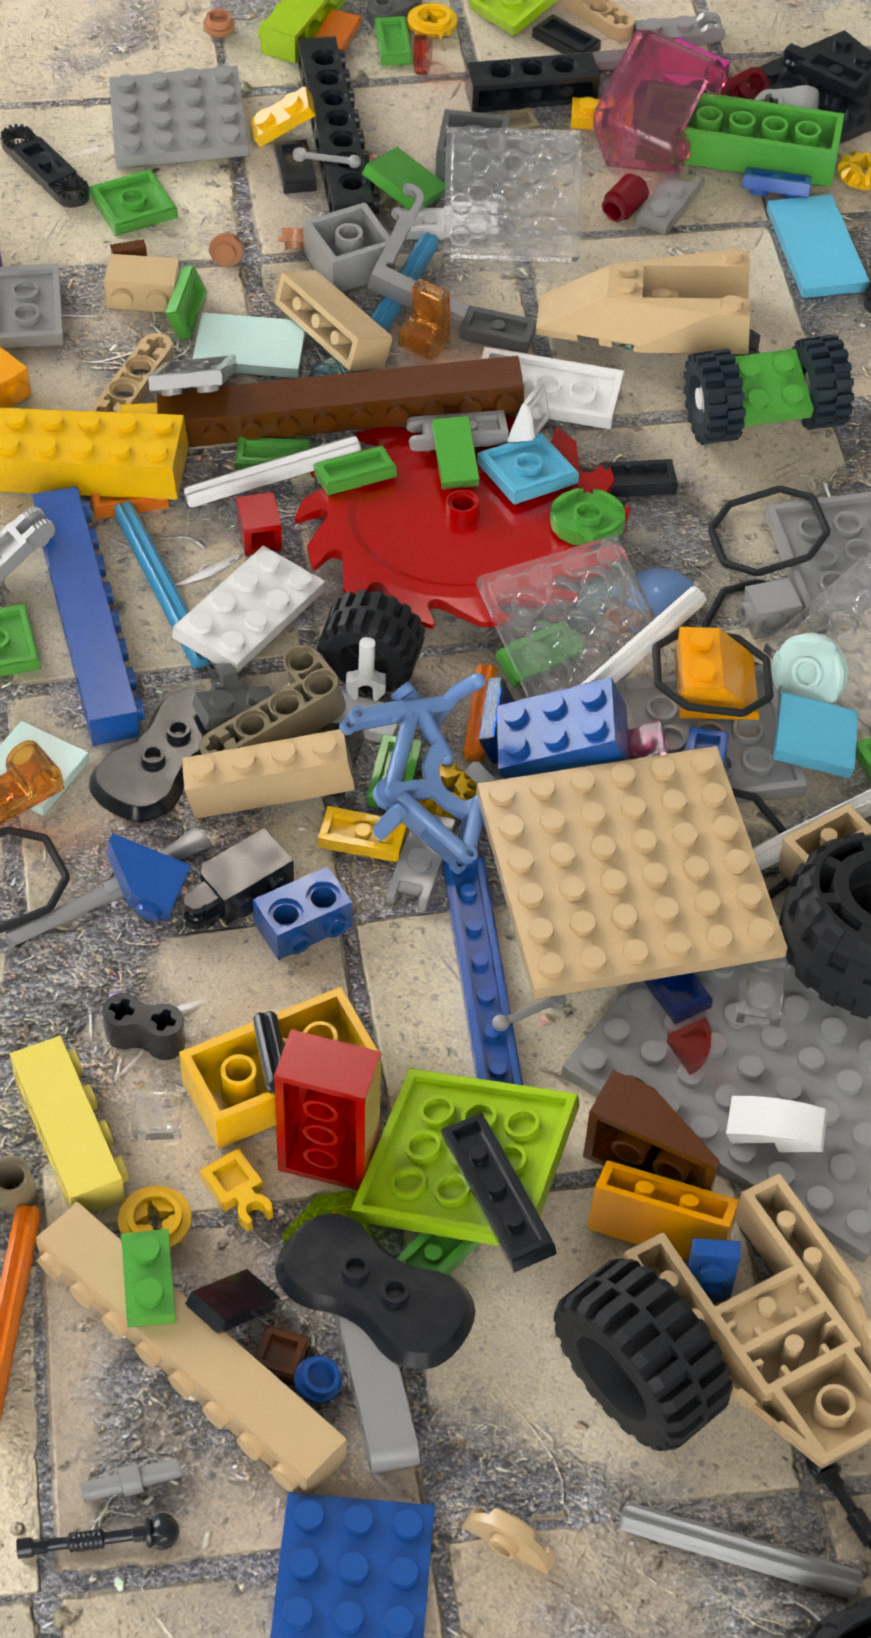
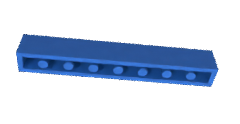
[32,487,145,746]

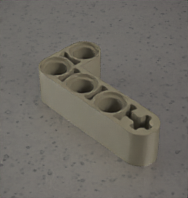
[199,645,346,754]

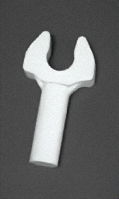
[346,637,386,701]

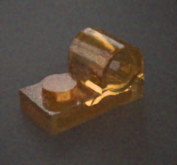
[398,278,450,361]
[0,740,65,825]

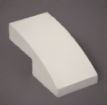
[726,1096,828,1153]

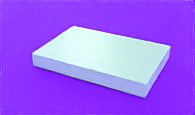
[192,312,306,378]

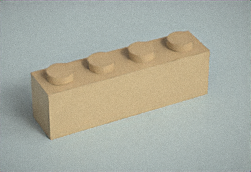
[274,270,393,371]
[182,729,355,819]

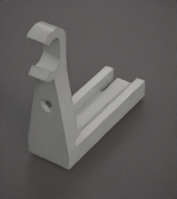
[368,183,469,330]

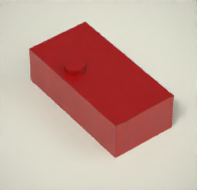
[274,1029,381,1191]

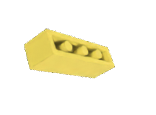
[10,1036,129,1214]

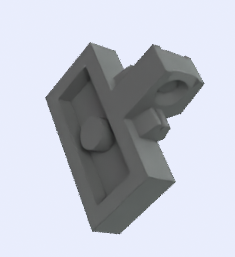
[192,663,273,730]

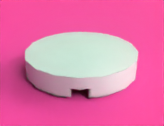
[771,632,849,704]

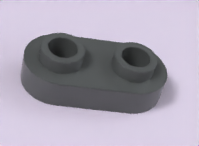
[367,0,422,25]

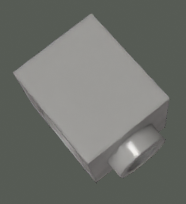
[738,578,802,640]

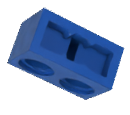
[253,866,352,960]

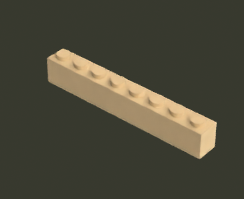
[36,1202,347,1494]

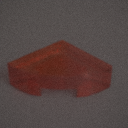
[667,1017,711,1075]

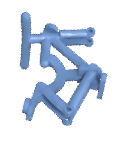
[339,673,486,874]

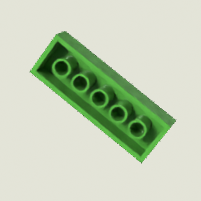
[636,84,844,187]

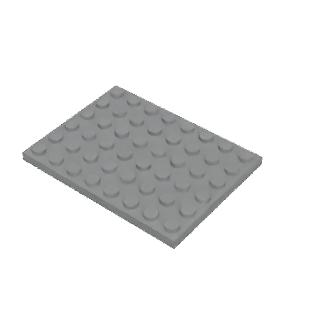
[561,957,871,1263]

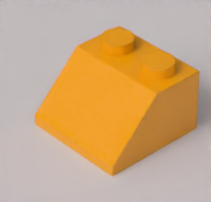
[675,627,760,720]

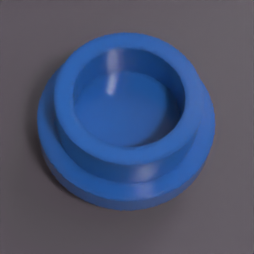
[294,1356,342,1404]

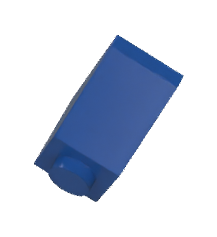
[106,833,191,922]

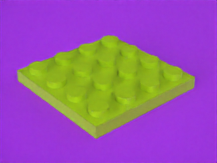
[351,1068,580,1246]

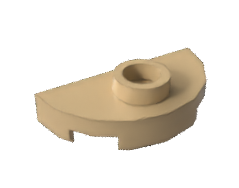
[462,1506,556,1575]

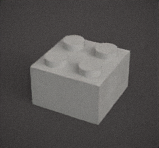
[303,202,395,292]

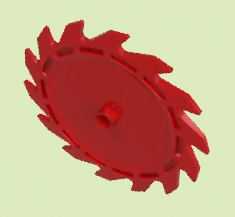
[294,414,631,629]

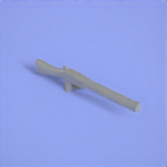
[4,827,212,950]

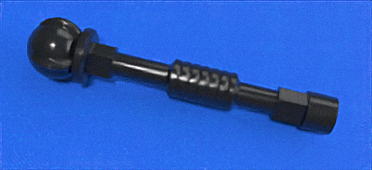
[806,1456,871,1550]
[16,1513,180,1559]

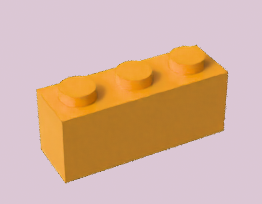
[587,1160,739,1260]

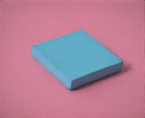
[477,433,579,505]
[772,692,858,779]

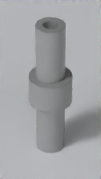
[80,1458,181,1503]

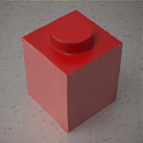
[236,492,282,556]

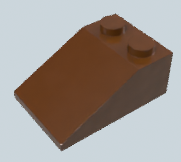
[583,1070,719,1192]

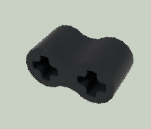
[102,993,186,1060]

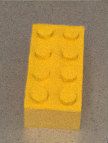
[179,987,378,1149]

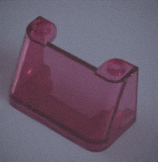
[593,29,727,174]

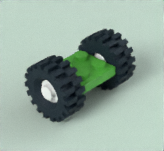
[683,334,854,445]

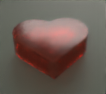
[413,35,433,75]

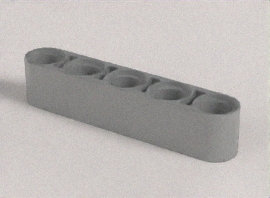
[333,1314,420,1474]

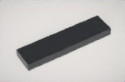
[441,1112,557,1273]

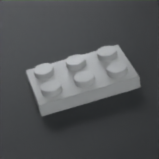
[0,263,64,348]
[148,355,237,396]

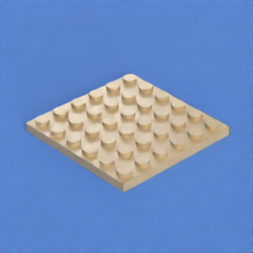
[476,746,788,999]

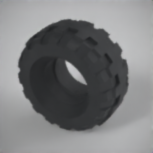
[779,832,871,1019]

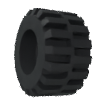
[317,590,425,692]

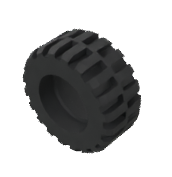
[553,1258,733,1451]

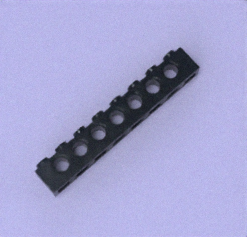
[298,36,379,214]

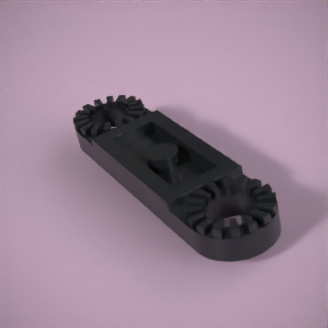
[1,124,90,208]

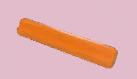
[463,664,498,763]

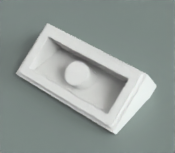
[507,383,550,442]

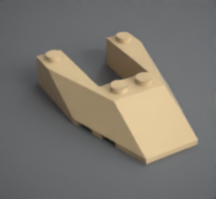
[536,247,750,354]
[623,1173,871,1469]

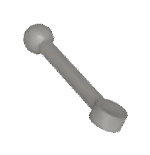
[293,148,361,168]
[492,994,566,1031]

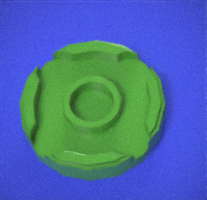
[550,489,626,548]

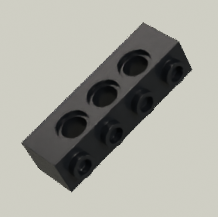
[465,52,600,113]

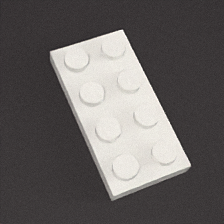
[481,347,624,430]
[172,545,326,673]

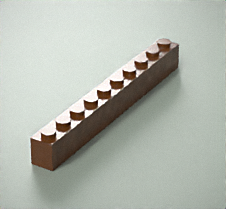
[156,355,524,447]

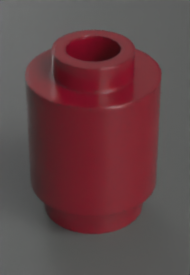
[602,173,649,222]

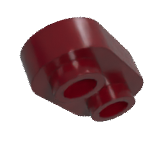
[713,67,769,100]

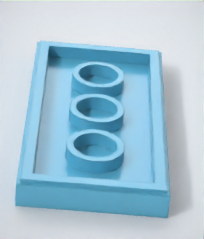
[766,194,870,298]

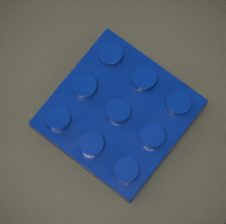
[270,1492,435,1638]

